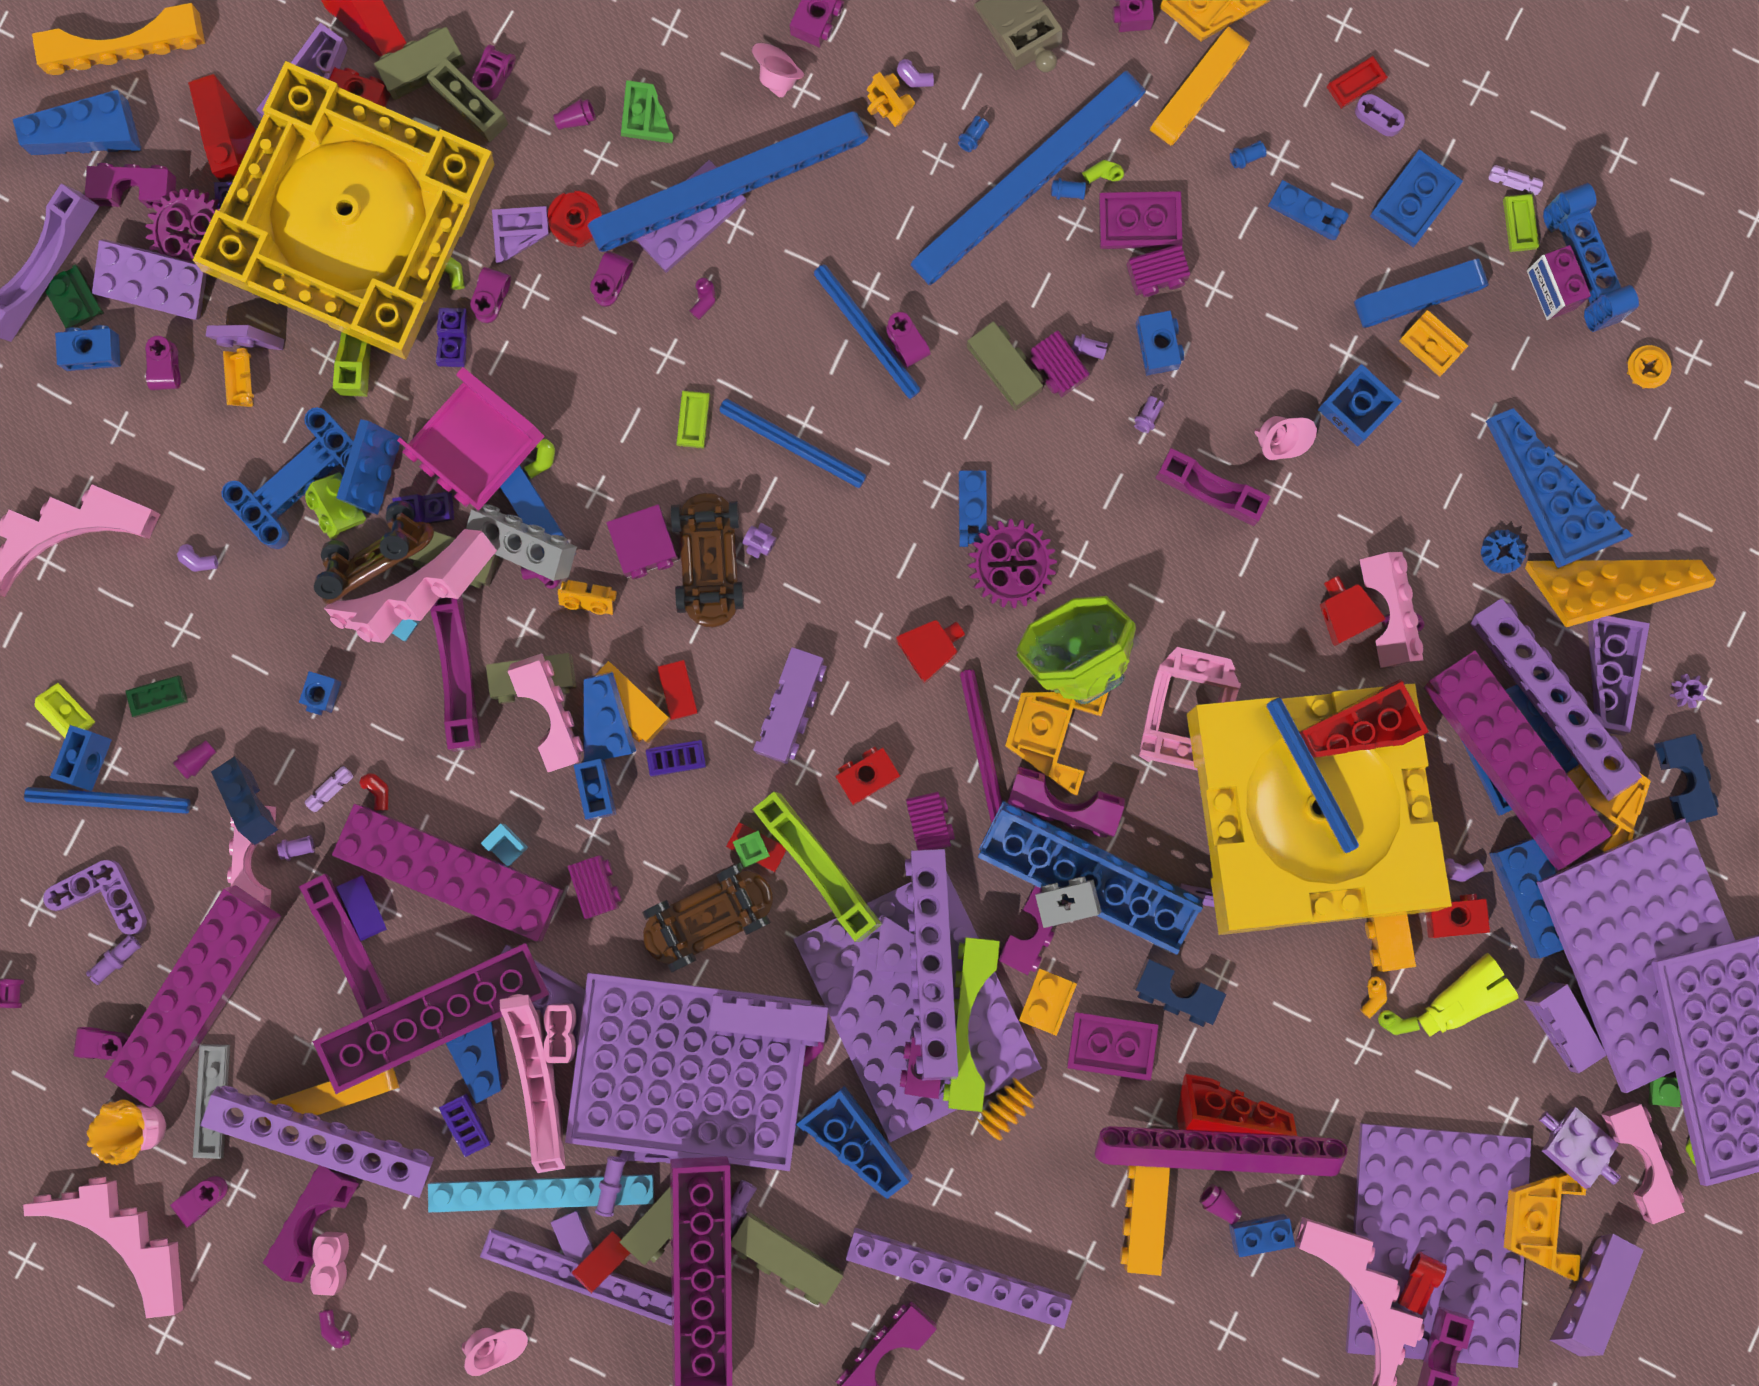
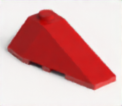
[321,0,407,58]
[188,74,256,182]
[1299,679,1429,758]
[1177,1074,1297,1136]

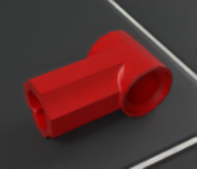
[1397,1252,1447,1315]

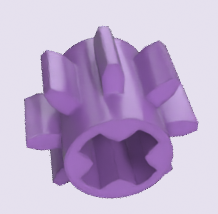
[743,523,776,558]
[1670,674,1708,708]

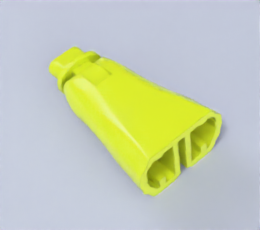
[1417,953,1519,1037]

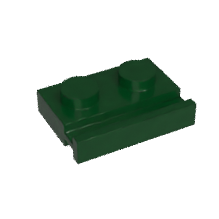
[45,264,104,328]

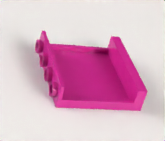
[397,367,545,511]

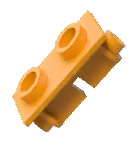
[223,348,254,407]
[558,579,617,615]

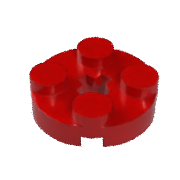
[548,191,602,247]

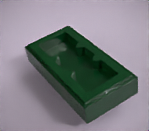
[125,675,188,718]

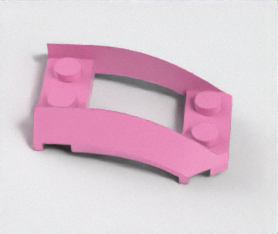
[1139,647,1241,771]

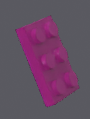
[1099,191,1183,249]
[1066,1012,1158,1081]

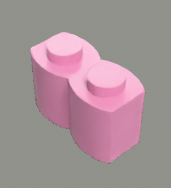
[544,1004,577,1063]
[310,1232,349,1296]

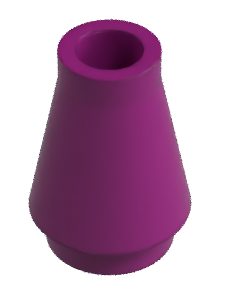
[553,99,596,130]
[173,740,217,779]
[1199,1184,1242,1225]

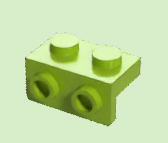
[305,472,366,540]

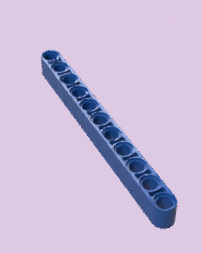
[910,70,1146,286]
[588,111,869,252]

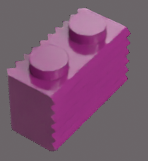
[1126,244,1190,297]
[1029,330,1090,398]
[906,792,955,850]
[568,855,622,919]

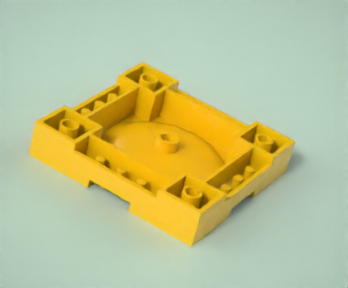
[193,61,494,360]
[1187,684,1452,935]

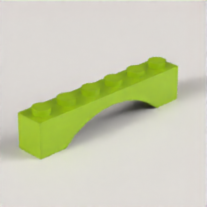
[333,332,371,397]
[753,792,882,942]
[943,937,1000,1112]

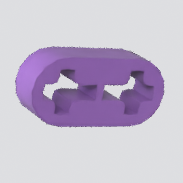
[1355,94,1405,136]

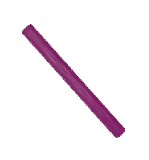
[960,669,1002,824]

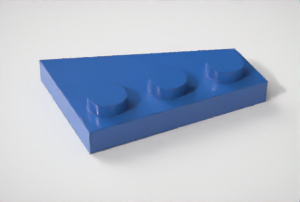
[584,672,636,762]
[446,1022,503,1104]

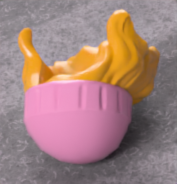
[86,1100,166,1165]

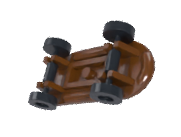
[671,493,744,628]
[314,501,434,604]
[642,863,773,973]

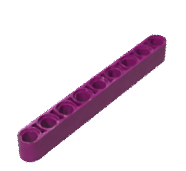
[1094,1126,1348,1176]

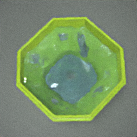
[1016,596,1136,704]

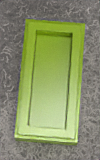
[1503,194,1539,252]
[676,391,710,448]

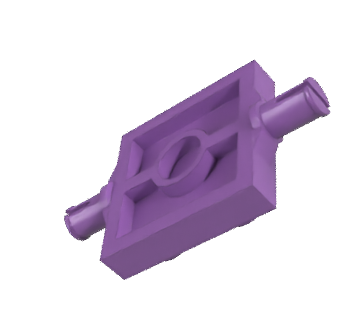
[1539,1107,1621,1189]

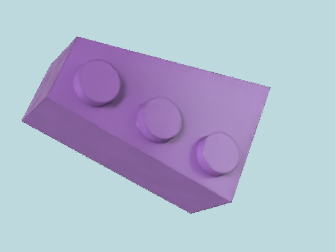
[1524,982,1606,1073]

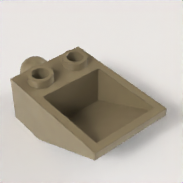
[974,0,1062,72]

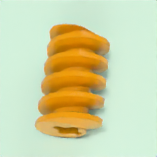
[975,1077,1035,1141]

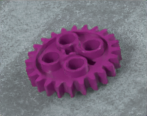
[145,188,220,277]
[967,519,1057,608]

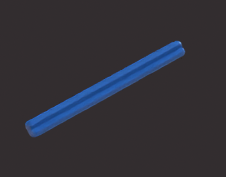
[814,264,920,399]
[719,399,866,488]
[1266,698,1359,853]
[24,787,191,814]

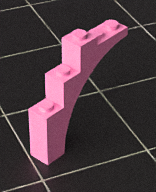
[0,485,160,597]
[324,529,497,643]
[500,994,565,1173]
[23,1177,183,1318]
[1295,1217,1425,1386]

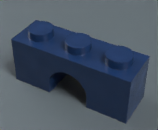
[1654,734,1719,823]
[211,756,278,845]
[1133,959,1227,1027]

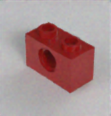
[329,67,391,107]
[835,747,900,806]
[1425,894,1490,938]

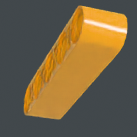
[1150,27,1250,146]
[264,1068,400,1126]

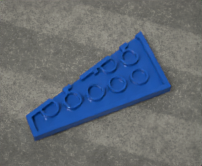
[1486,408,1633,568]

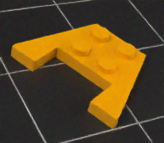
[1160,0,1271,42]
[1005,691,1108,796]
[1566,759,1651,852]
[1504,1172,1586,1281]

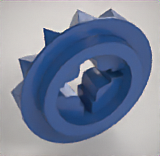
[1481,530,1526,574]

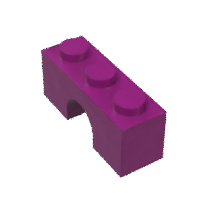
[85,163,176,208]
[998,885,1066,975]
[1417,1307,1474,1386]

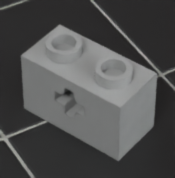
[1035,876,1101,928]

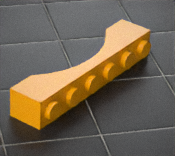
[32,3,205,75]

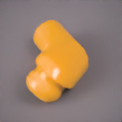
[1360,976,1387,1019]

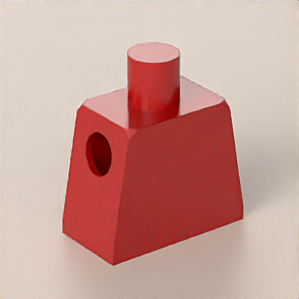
[1320,576,1386,646]
[896,620,965,684]

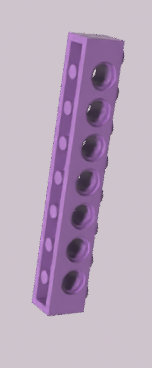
[1471,598,1642,802]
[905,849,958,1081]
[200,1086,434,1198]
[846,1228,1072,1329]

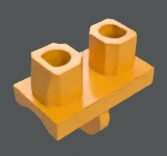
[867,72,915,127]

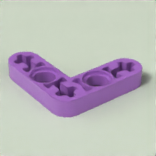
[43,860,147,935]

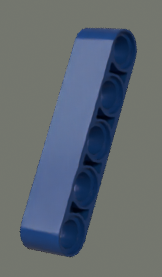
[1354,259,1489,328]
[500,465,576,555]

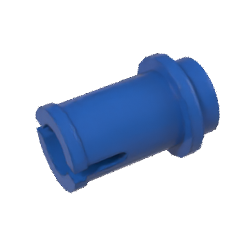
[958,116,989,152]
[1230,140,1267,169]
[1051,178,1086,200]

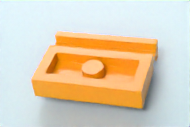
[1399,310,1468,377]
[1018,968,1077,1036]

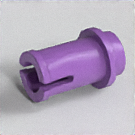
[1072,334,1108,360]
[1134,396,1164,433]
[277,835,315,861]

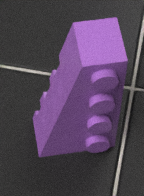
[256,23,348,117]
[1587,616,1650,736]
[753,647,827,764]
[708,993,829,1046]
[1550,1234,1643,1357]

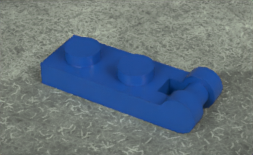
[1268,180,1349,240]
[959,471,987,547]

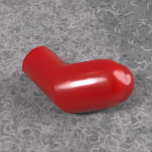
[359,773,389,811]

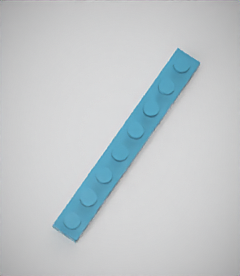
[428,1174,654,1212]

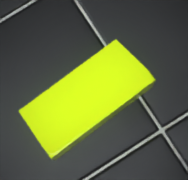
[35,683,95,738]

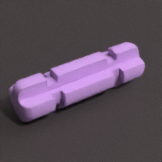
[1488,165,1543,195]
[305,767,353,812]

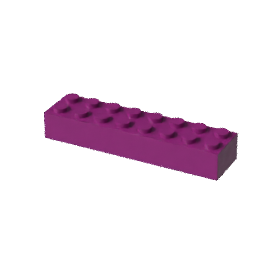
[1424,651,1612,871]
[332,804,564,942]
[104,885,281,1108]
[312,943,550,1094]
[670,1156,732,1386]

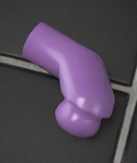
[897,59,934,87]
[177,544,218,572]
[1444,858,1484,882]

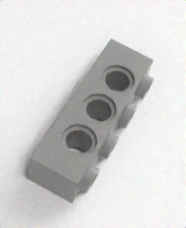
[466,505,577,581]

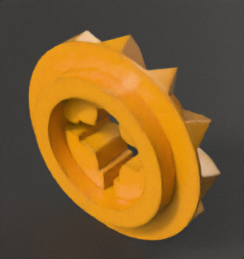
[1626,345,1672,389]

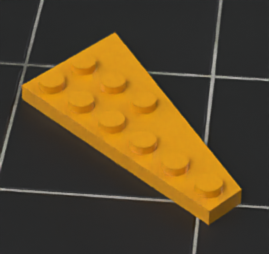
[1525,560,1716,627]

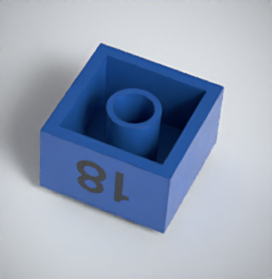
[1318,364,1402,447]

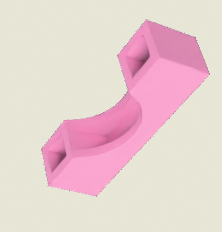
[1360,552,1423,668]
[508,653,584,772]
[227,806,276,908]
[1601,1102,1685,1224]

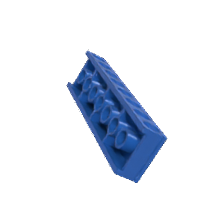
[978,801,1204,955]

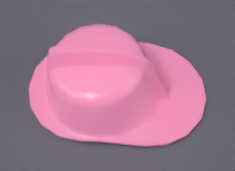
[752,43,804,97]
[1254,416,1317,460]
[462,1328,528,1376]

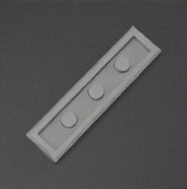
[193,1044,230,1159]

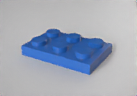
[1370,149,1463,248]
[336,419,402,515]

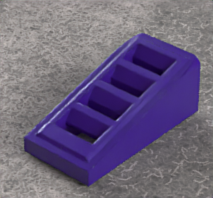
[646,740,706,777]
[439,1094,491,1157]

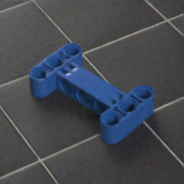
[1543,183,1639,332]
[221,407,354,549]

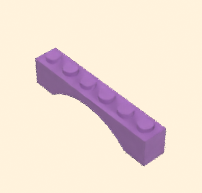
[0,183,99,342]

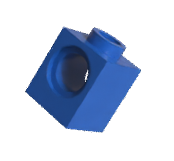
[299,671,342,716]

